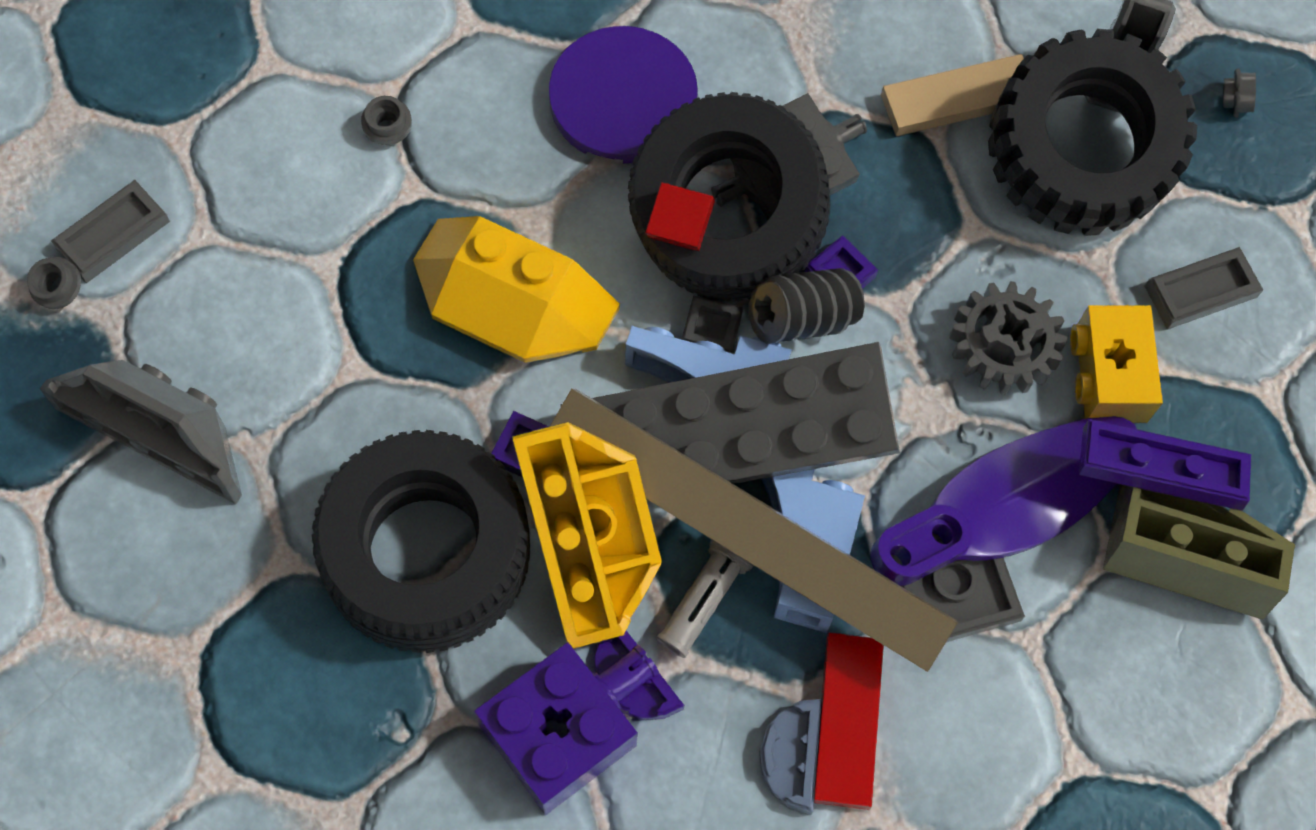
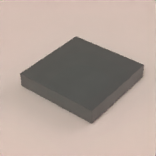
[891,533,1025,642]

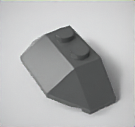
[40,360,242,504]

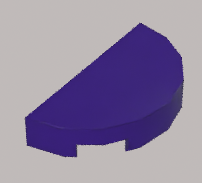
[595,630,685,720]

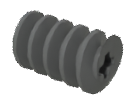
[749,268,865,344]

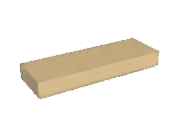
[881,54,1024,137]

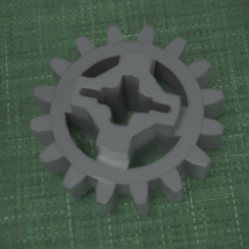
[949,281,1068,395]

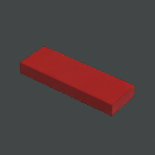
[814,632,884,810]

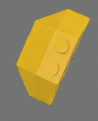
[413,216,620,363]
[512,422,662,649]

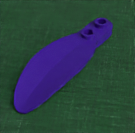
[870,416,1137,586]

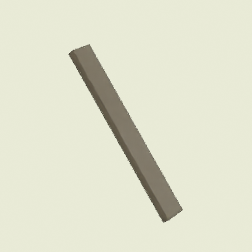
[550,388,959,672]

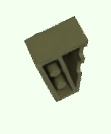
[1103,484,1295,620]

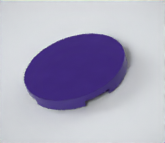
[549,26,698,164]

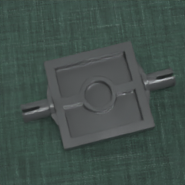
[711,93,867,220]

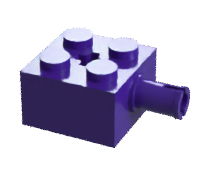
[474,642,659,816]

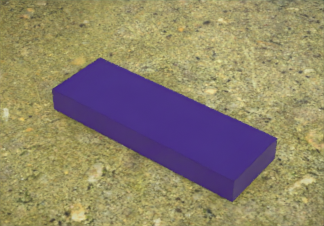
[1079,419,1251,511]

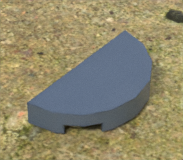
[759,699,822,815]

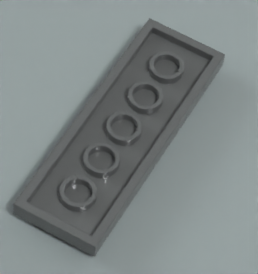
[560,342,900,500]

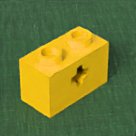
[1070,305,1163,423]

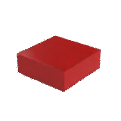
[646,182,715,251]

